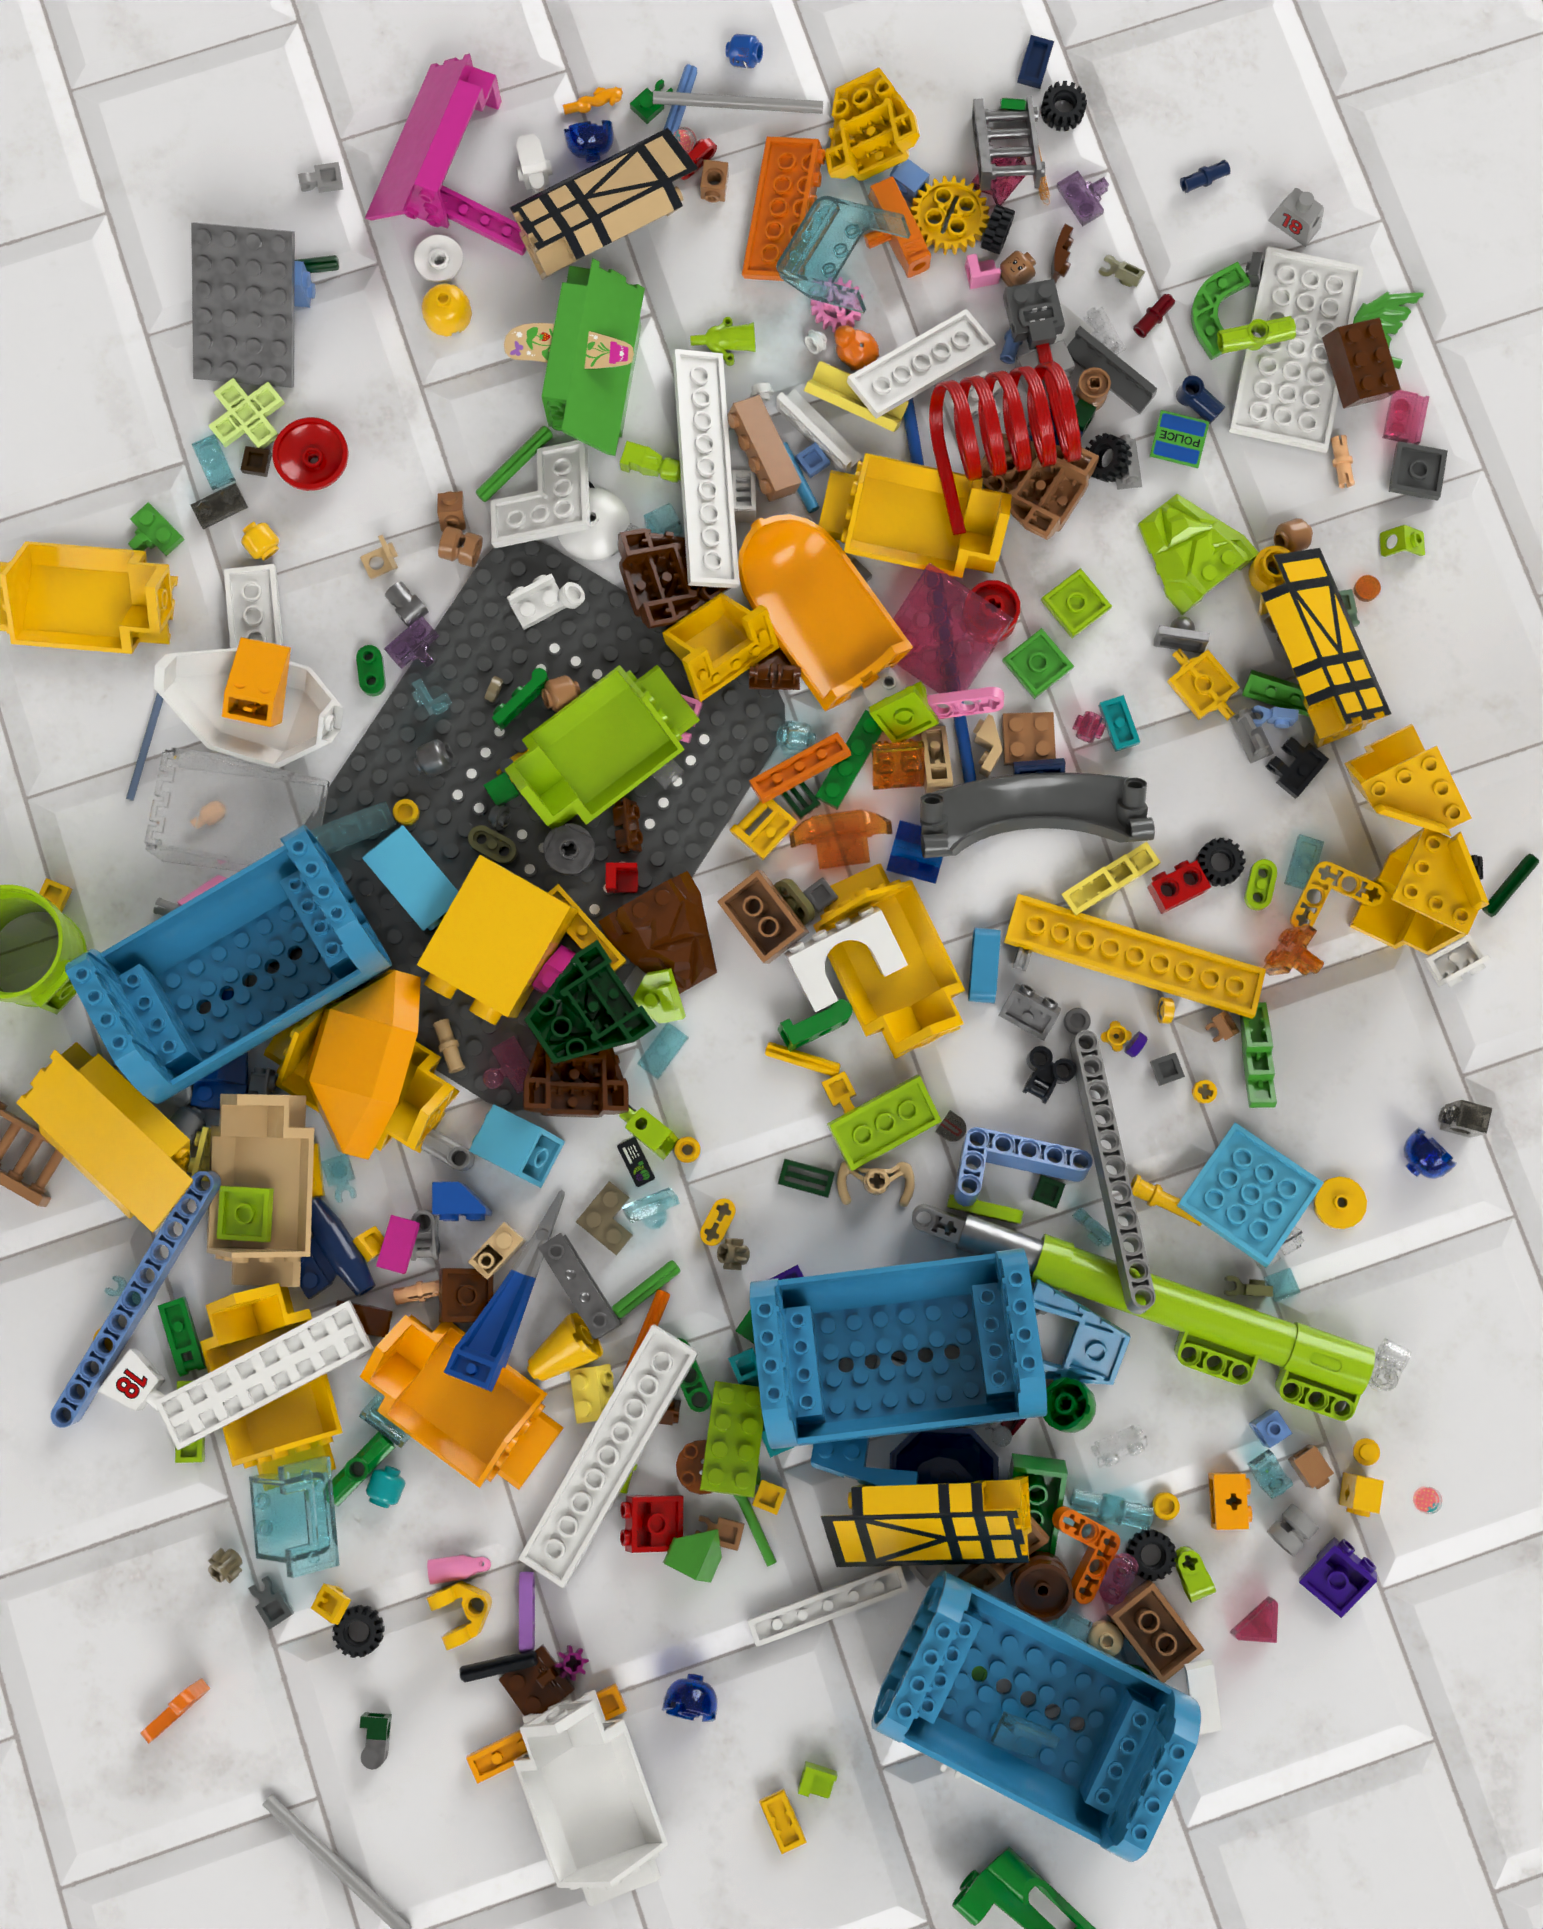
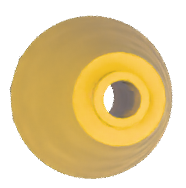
[527,1312,603,1381]

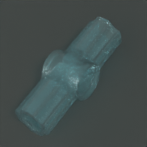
[1069,1488,1154,1531]

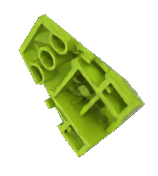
[1138,494,1259,615]

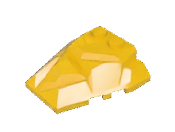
[825,67,920,181]

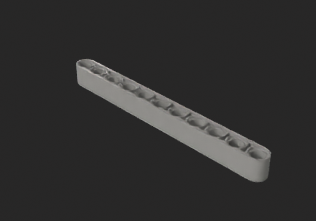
[1070,1030,1155,1314]

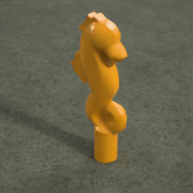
[563,87,623,115]

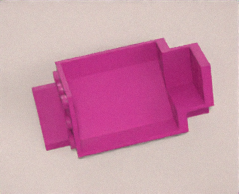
[365,53,502,229]

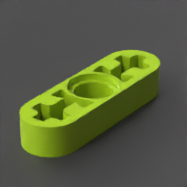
[947,1194,1024,1224]

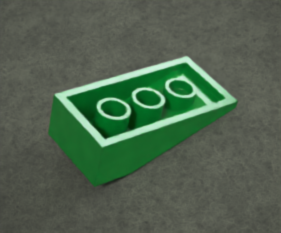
[1008,1453,1068,1555]

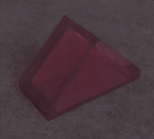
[1229,1596,1278,1643]

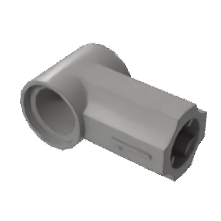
[421,1129,474,1171]

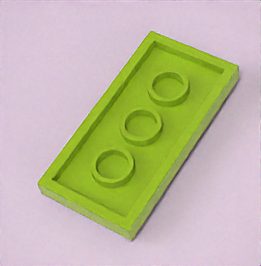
[827,1075,942,1171]
[700,1381,764,1498]

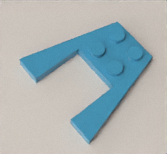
[1032,1279,1131,1385]
[811,1438,919,1486]

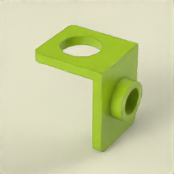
[1380,525,1425,557]

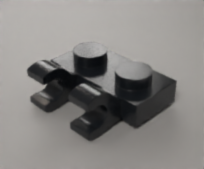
[1265,737,1329,799]

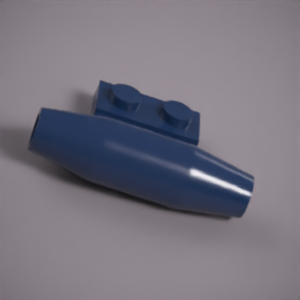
[300,1197,376,1299]

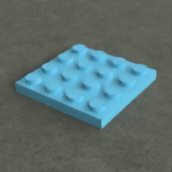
[1177,1122,1324,1268]

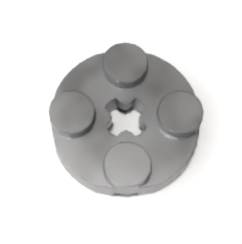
[543,823,595,876]

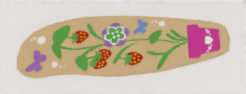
[504,323,634,369]

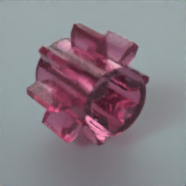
[1072,711,1106,743]

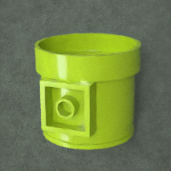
[0,885,87,1015]

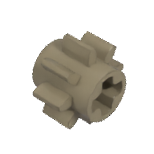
[717,1238,750,1270]
[208,1548,242,1583]

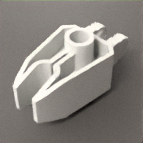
[516,134,553,195]

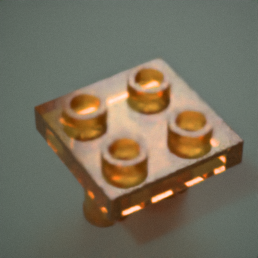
[872,739,924,790]
[1263,925,1324,976]

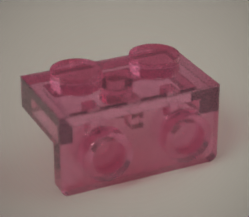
[971,147,1027,205]

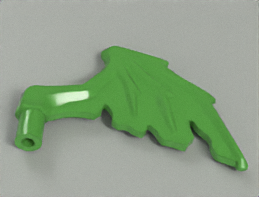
[1353,292,1424,369]

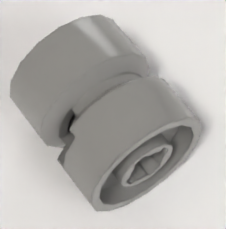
[1267,1504,1319,1557]

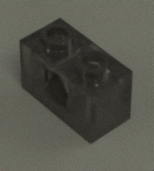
[1438,1100,1492,1138]

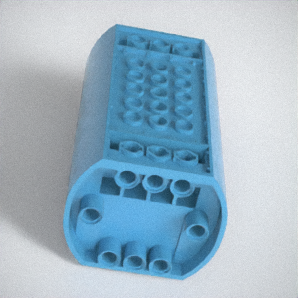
[65,824,392,1104]
[750,1248,1047,1449]
[871,1570,1201,1862]

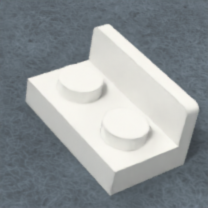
[507,574,567,630]

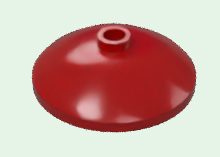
[272,417,349,491]

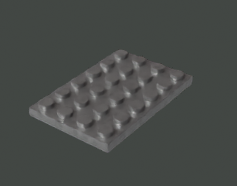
[191,222,295,388]

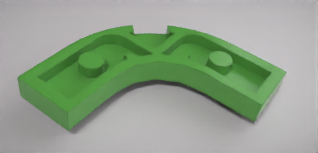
[1191,262,1250,360]

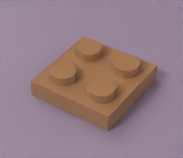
[1002,712,1056,765]

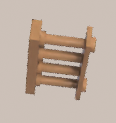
[0,1101,64,1207]

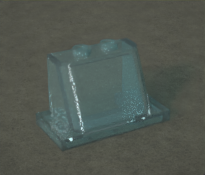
[249,1456,340,1578]

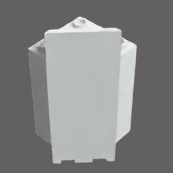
[513,1690,668,1906]

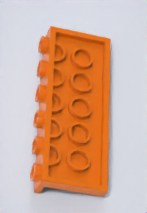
[742,136,826,288]

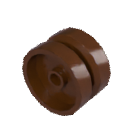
[1010,1551,1073,1622]

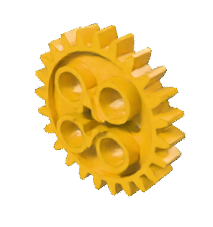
[910,176,990,255]

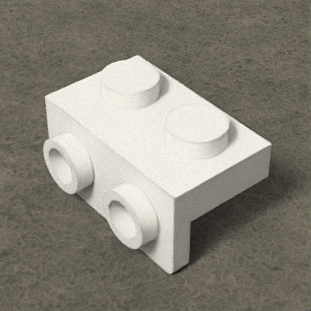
[1423,935,1490,987]

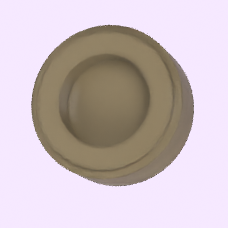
[484,676,504,703]

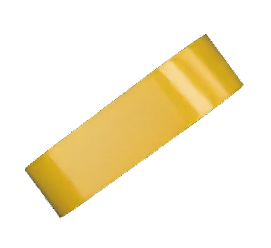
[700,1198,736,1246]

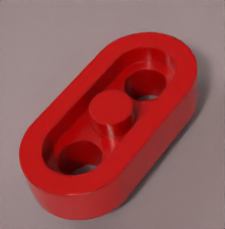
[681,138,717,180]

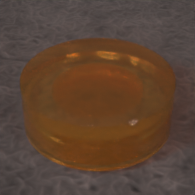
[1353,575,1381,602]

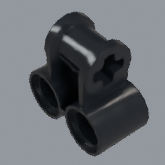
[1022,1046,1076,1104]

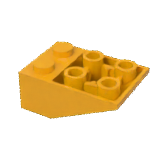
[222,637,291,727]

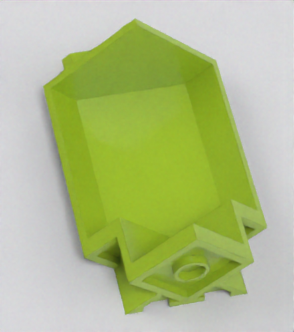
[505,665,700,829]

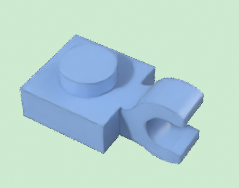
[1252,705,1299,728]

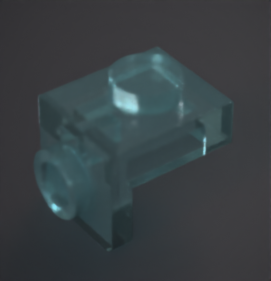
[412,678,452,715]
[1247,1449,1293,1499]

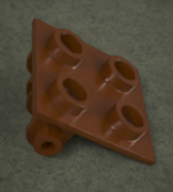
[749,647,801,690]

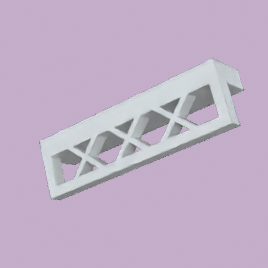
[776,389,863,474]

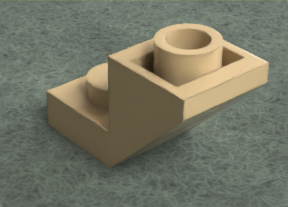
[973,714,1003,778]

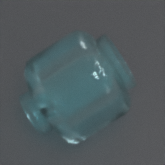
[776,721,816,755]

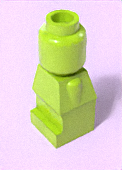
[620,441,681,483]

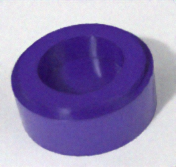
[1124,1031,1148,1058]

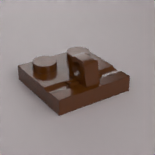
[439,1268,494,1323]
[498,1644,575,1716]

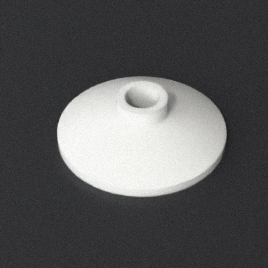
[414,235,463,282]
[863,663,913,705]

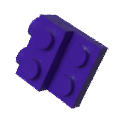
[1299,1537,1377,1618]

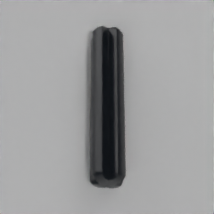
[459,1650,538,1683]

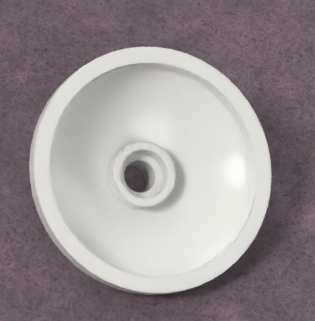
[557,488,630,561]

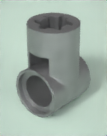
[385,582,429,627]

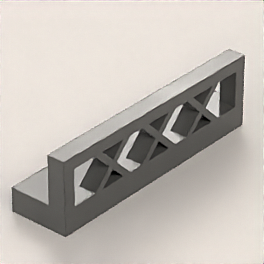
[1067,326,1157,414]

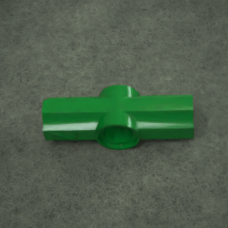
[322,1431,396,1507]

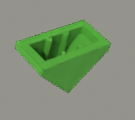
[663,1529,722,1583]

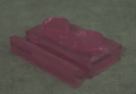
[1382,390,1430,445]

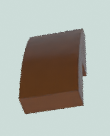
[1051,224,1074,284]
[336,1300,393,1337]

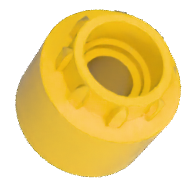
[1249,546,1290,593]

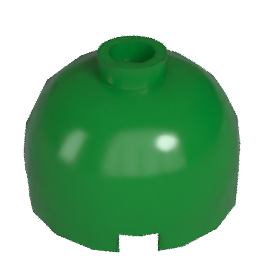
[1043,1377,1096,1433]

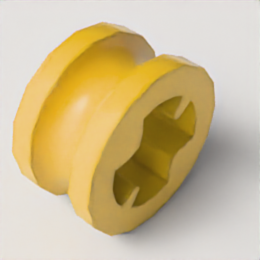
[1192,1080,1217,1103]

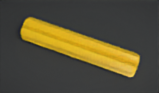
[765,1042,841,1077]

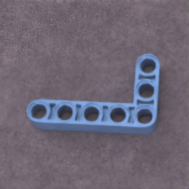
[954,1127,1093,1206]

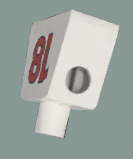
[98,1349,165,1411]

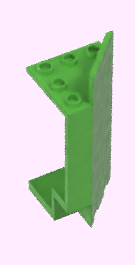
[542,258,645,456]

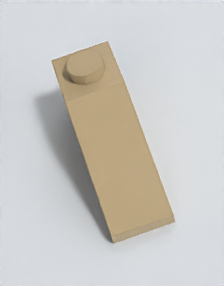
[920,726,953,794]

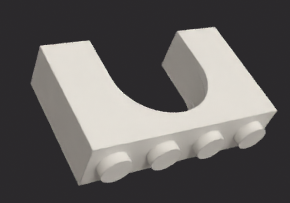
[784,906,908,1012]

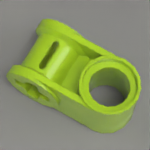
[1174,1546,1216,1603]

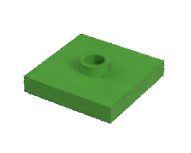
[1002,628,1074,699]

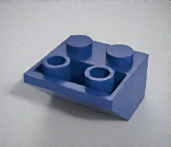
[432,1182,492,1221]

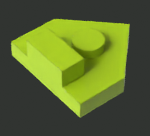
[633,968,686,1024]

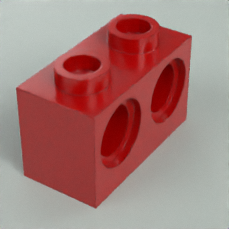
[1147,860,1211,914]

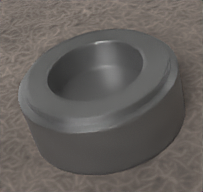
[1064,1008,1091,1035]

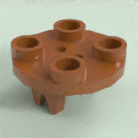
[676,1440,713,1495]

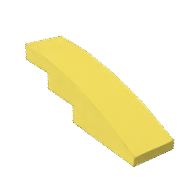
[1061,841,1161,916]

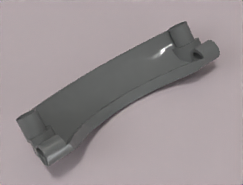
[920,772,1155,858]

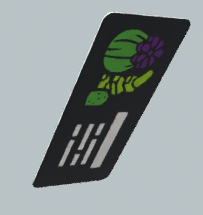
[617,1137,655,1187]

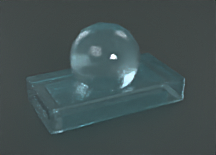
[192,434,236,490]
[622,1187,680,1230]

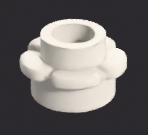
[804,330,827,354]
[750,383,775,403]

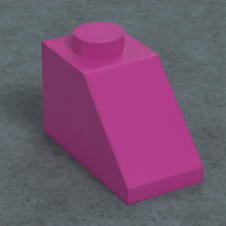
[532,945,576,995]

